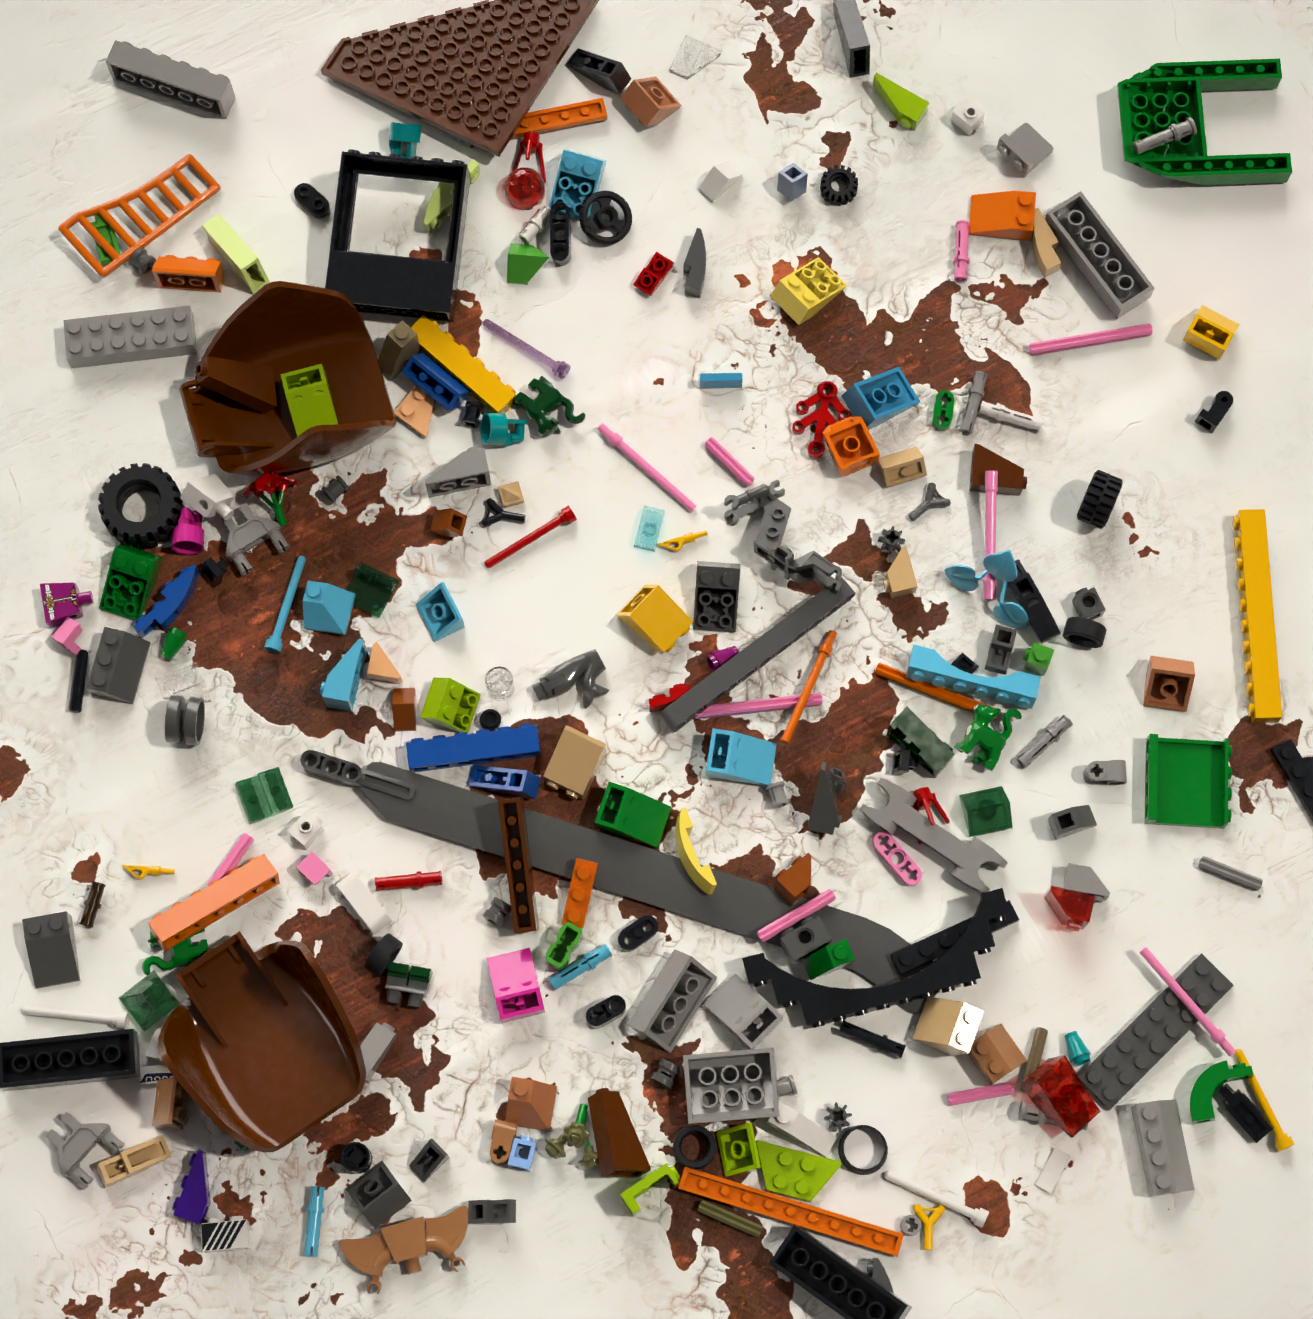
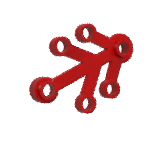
[792,381,851,459]

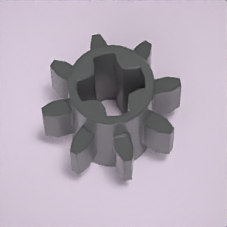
[878,526,905,555]
[830,768,847,794]
[824,1102,852,1131]

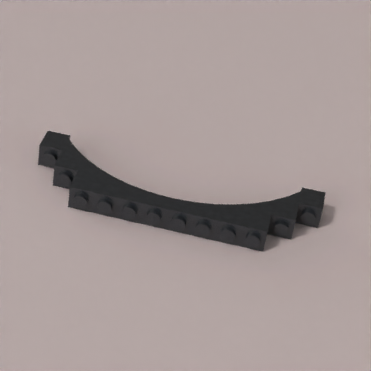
[742,888,1010,1028]

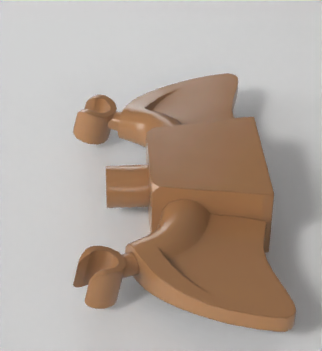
[339,1205,468,1294]

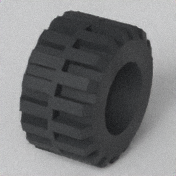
[1077,470,1123,529]

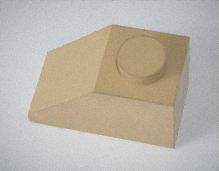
[883,547,918,598]

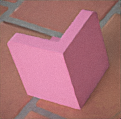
[52,617,83,655]
[297,852,333,885]

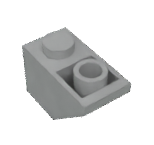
[1062,863,1110,903]

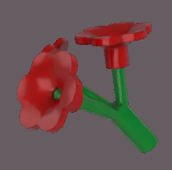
[243,473,297,526]

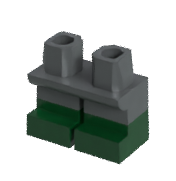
[385,961,433,1009]

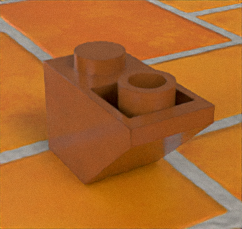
[773,853,811,906]

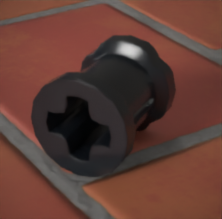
[461,401,484,428]

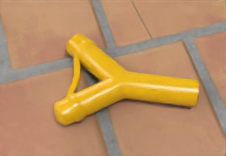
[913,1204,946,1250]

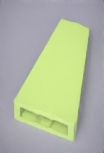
[202,214,270,294]

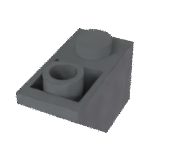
[1048,805,1097,840]

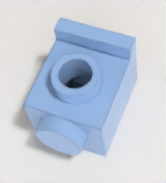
[508,1135,537,1172]

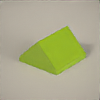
[716,1122,761,1177]

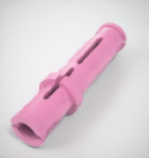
[953,220,970,283]

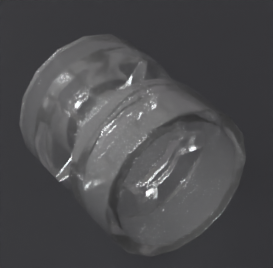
[485,666,515,701]

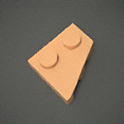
[394,385,436,439]

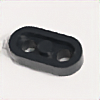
[294,183,330,219]
[618,915,658,952]

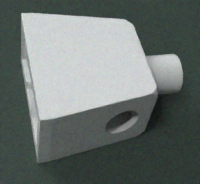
[180,474,234,521]

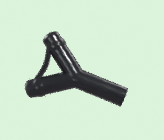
[482,498,526,527]

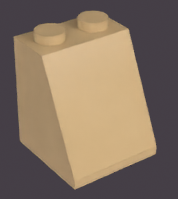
[543,725,606,800]
[912,997,984,1056]

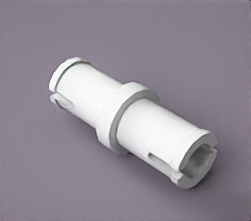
[518,205,550,245]

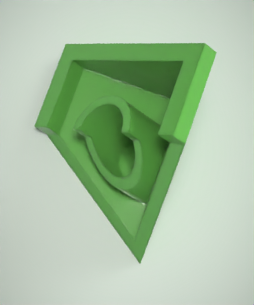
[507,243,549,285]

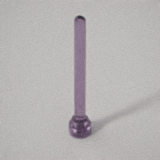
[483,319,571,380]

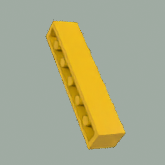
[410,315,516,414]

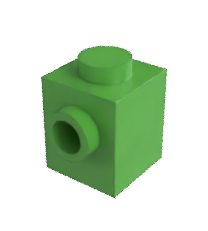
[1023,642,1054,676]

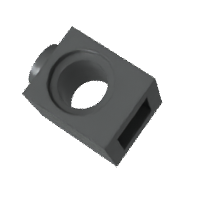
[1072,587,1106,620]

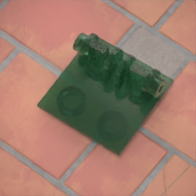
[346,562,399,618]

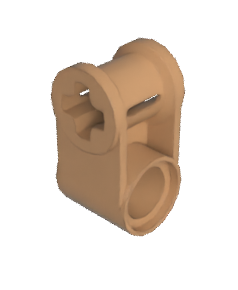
[490,1119,518,1166]

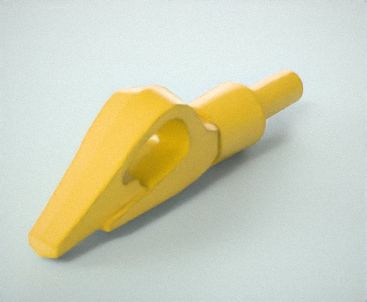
[657,530,708,551]
[122,865,175,880]

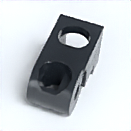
[1195,391,1233,433]

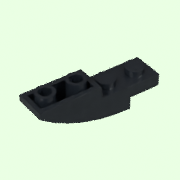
[1007,559,1061,644]

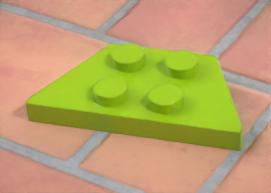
[756,1140,842,1202]

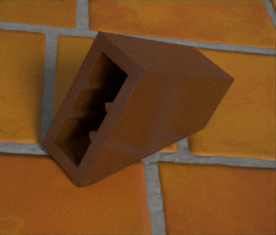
[969,444,1027,496]

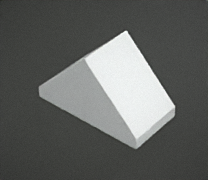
[699,161,742,203]

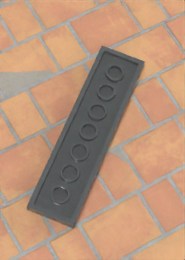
[1077,953,1234,1110]

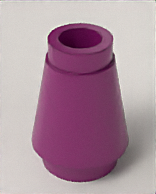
[706,646,739,672]

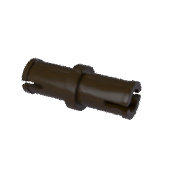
[79,881,106,928]

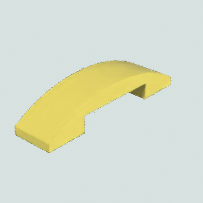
[675,807,717,895]

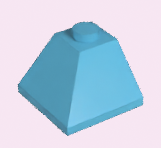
[303,581,356,635]

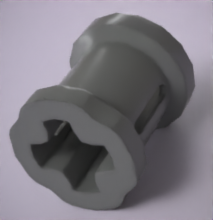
[321,475,350,503]

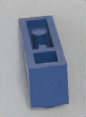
[468,765,541,799]

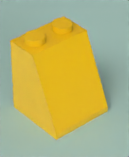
[617,585,693,653]

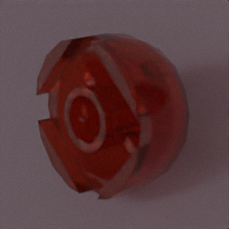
[504,167,545,210]

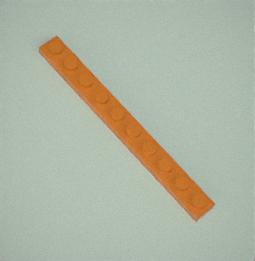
[678,1167,904,1257]

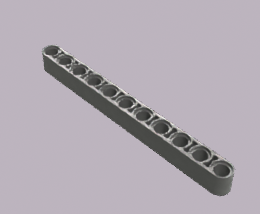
[659,577,856,733]

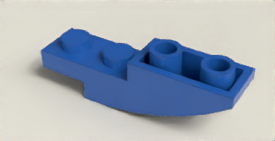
[133,564,199,639]

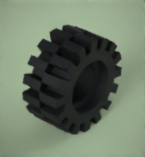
[820,165,858,206]

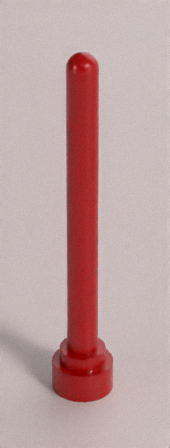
[485,505,577,568]

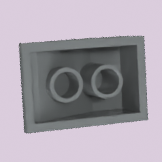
[22,911,81,989]

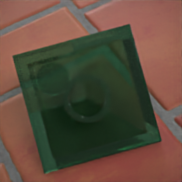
[119,970,180,1032]

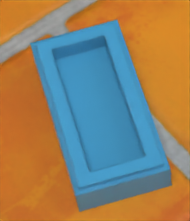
[700,373,743,389]

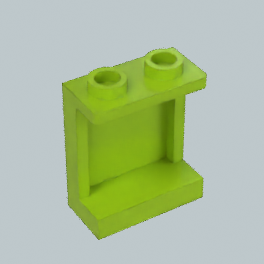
[620,1163,680,1217]

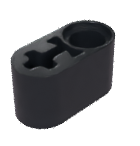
[586,995,626,1029]

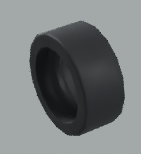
[1063,617,1107,648]
[364,933,403,977]
[673,1125,716,1169]

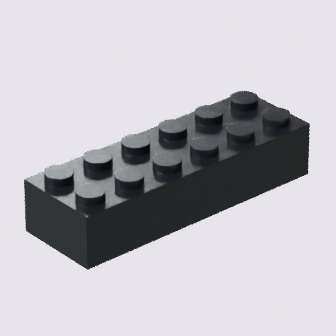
[0,1029,140,1091]
[769,1225,912,1319]

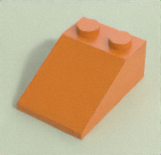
[969,190,1036,241]

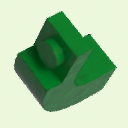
[1190,1060,1253,1125]

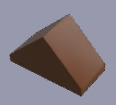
[392,688,416,732]

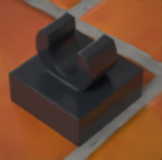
[201,557,228,587]
[892,749,918,775]

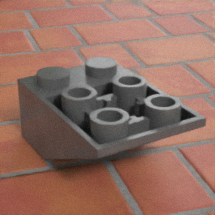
[693,561,740,632]

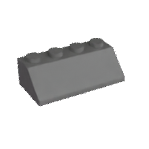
[628,949,717,1053]
[1131,1099,1195,1197]

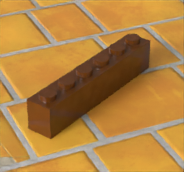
[498,796,539,933]

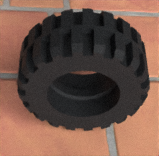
[98,463,184,549]

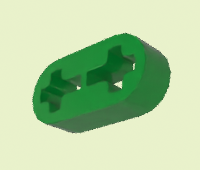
[932,390,955,431]

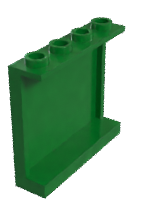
[1144,734,1232,829]

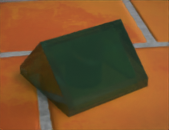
[959,786,1013,838]

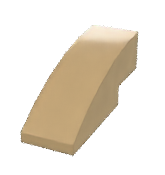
[1031,208,1061,278]
[96,1135,172,1188]

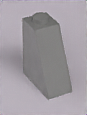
[360,1022,397,1083]

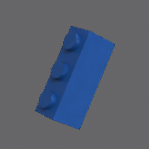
[401,353,470,411]

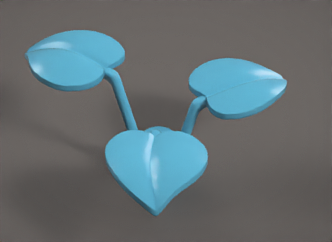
[944,550,1029,628]

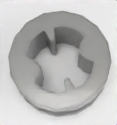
[900,1215,922,1236]

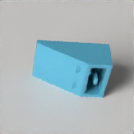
[549,149,607,220]
[705,728,777,786]

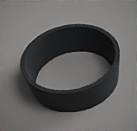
[838,1125,888,1175]

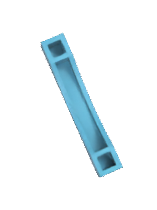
[905,645,1041,709]

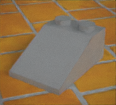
[425,447,491,498]

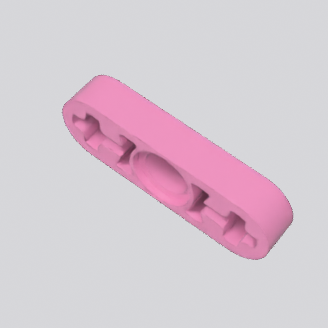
[873,831,922,887]

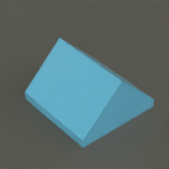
[416,582,465,641]

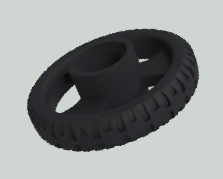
[579,191,632,245]

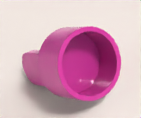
[171,507,205,555]

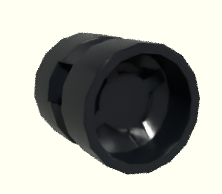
[340,1142,373,1174]

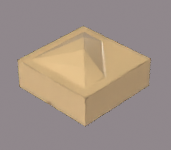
[498,481,524,508]

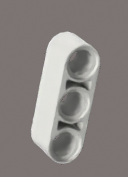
[336,871,392,935]

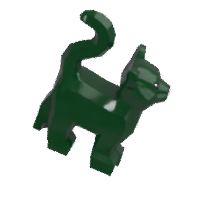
[513,376,586,436]

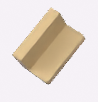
[877,447,927,487]

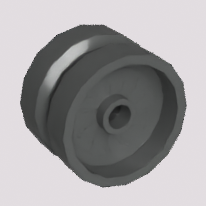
[165,695,205,745]

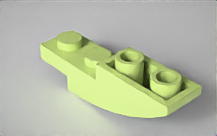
[424,159,480,233]

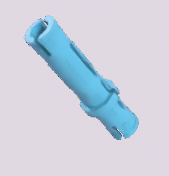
[548,944,613,991]
[303,1186,325,1257]

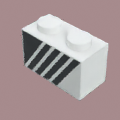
[201,1216,251,1253]

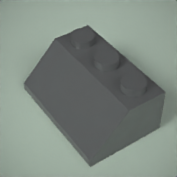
[86,627,151,704]

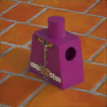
[40,582,94,629]

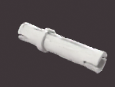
[978,401,1043,432]

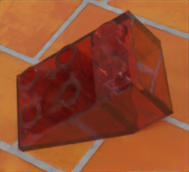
[1021,1055,1101,1138]

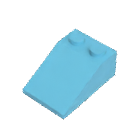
[320,639,367,712]

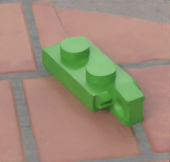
[91,214,121,265]

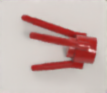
[511,132,546,183]
[913,787,950,844]

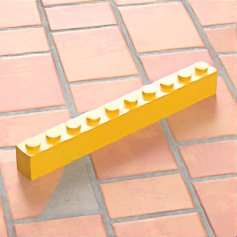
[1232,509,1282,723]

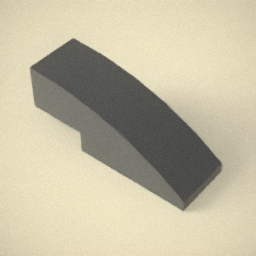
[683,228,706,298]

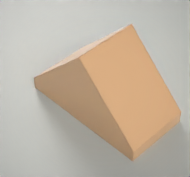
[367,642,403,684]

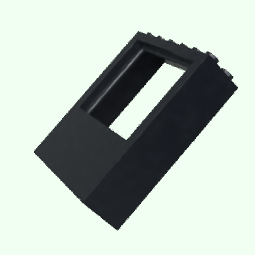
[325,149,471,322]

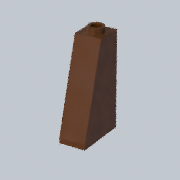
[195,356,277,413]
[587,1088,651,1178]

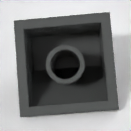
[346,1161,412,1229]

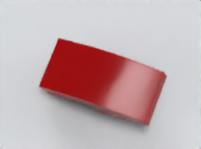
[633,251,675,296]
[649,684,691,712]

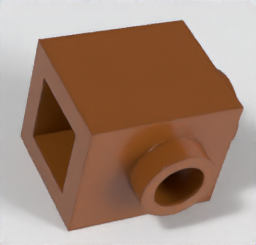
[430,508,467,538]

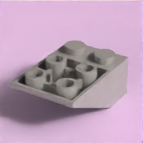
[703,973,784,1050]

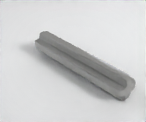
[1198,856,1263,891]

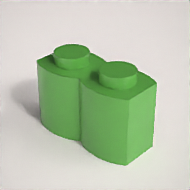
[546,922,583,972]

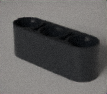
[550,202,571,266]

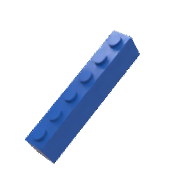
[406,724,541,773]

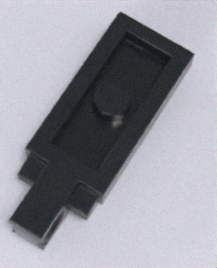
[1219,1084,1274,1143]

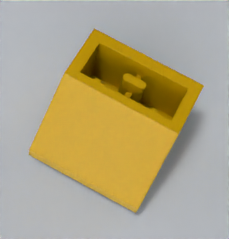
[1183,305,1240,360]

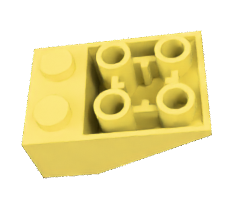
[770,257,847,325]

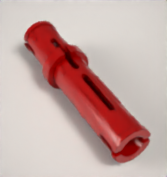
[375,871,443,892]

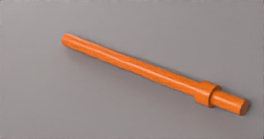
[780,630,837,744]

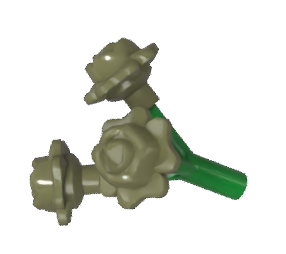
[545,1104,600,1170]

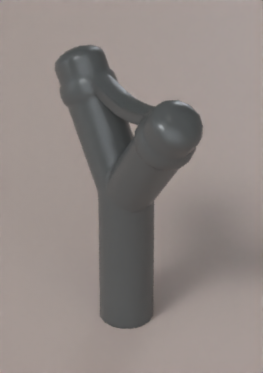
[908,483,951,521]

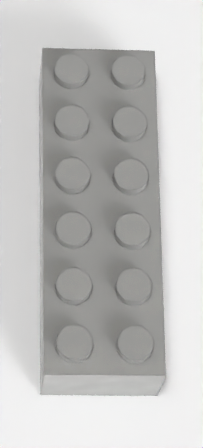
[106,40,236,119]
[1045,191,1155,319]
[63,306,197,369]

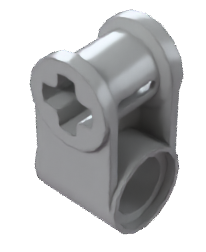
[1083,760,1127,785]

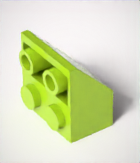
[420,677,481,735]

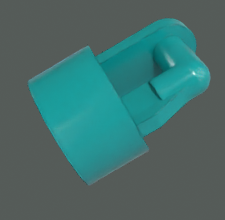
[389,122,422,158]
[480,413,528,446]

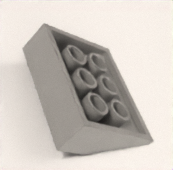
[683,1047,779,1124]

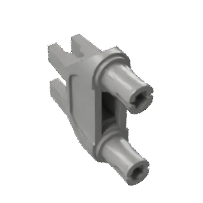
[221,502,290,576]
[46,1112,125,1190]

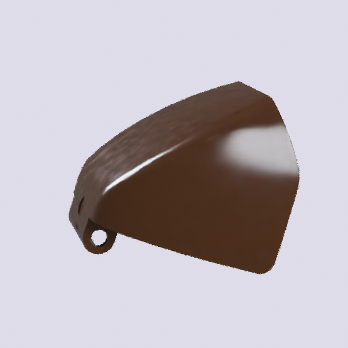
[179,281,396,476]
[158,931,366,1152]

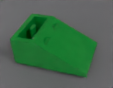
[99,544,163,621]
[595,782,671,848]

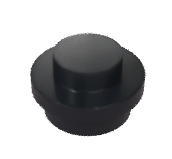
[479,709,501,731]

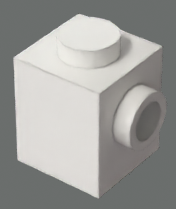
[951,98,985,136]
[287,812,324,850]

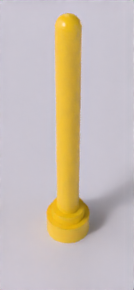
[1234,1049,1295,1152]

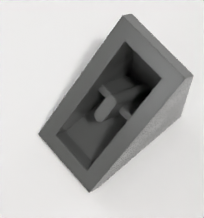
[409,1139,450,1182]

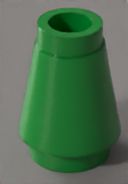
[161,626,188,660]

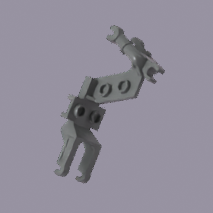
[724,480,842,593]

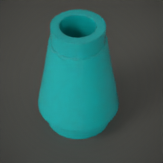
[1064,1031,1091,1067]

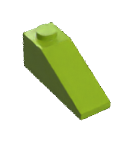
[873,72,929,131]

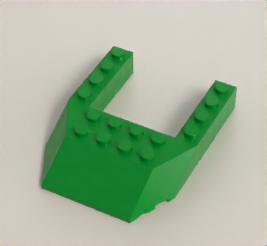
[1117,58,1292,185]

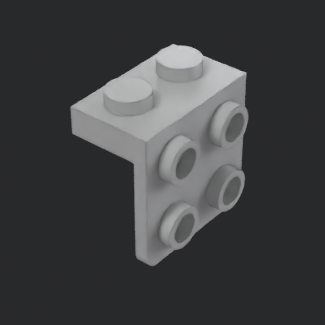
[997,123,1054,176]

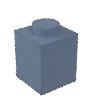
[777,163,808,201]

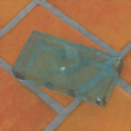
[634,505,665,552]

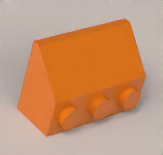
[152,255,224,293]

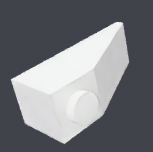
[767,1102,837,1157]

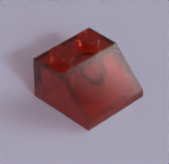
[1044,886,1095,931]

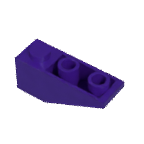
[172,1149,211,1225]

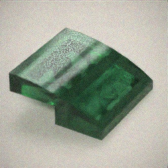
[235,767,293,824]

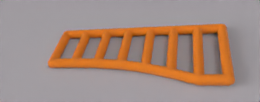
[58,154,221,278]

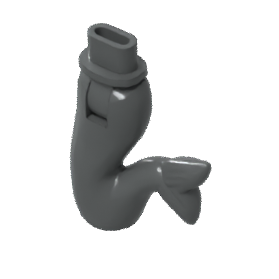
[532,649,609,709]

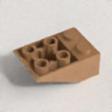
[152,1077,191,1130]

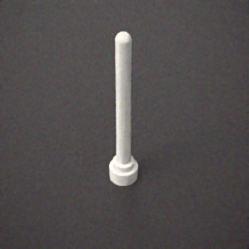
[21,1006,129,1030]
[884,1171,989,1228]

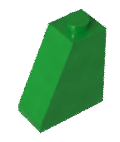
[802,938,855,981]

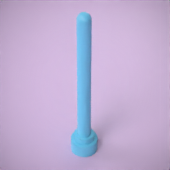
[264,555,306,654]

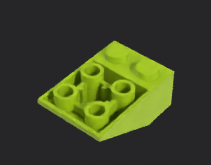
[280,364,338,437]

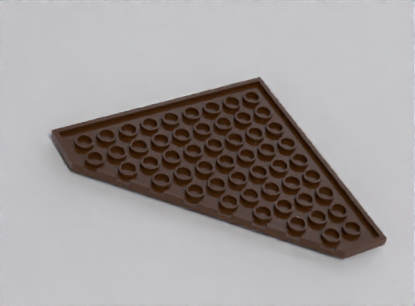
[321,0,599,157]

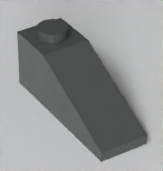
[807,761,842,835]

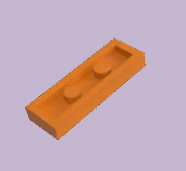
[561,858,599,929]

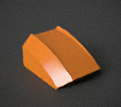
[823,417,880,476]

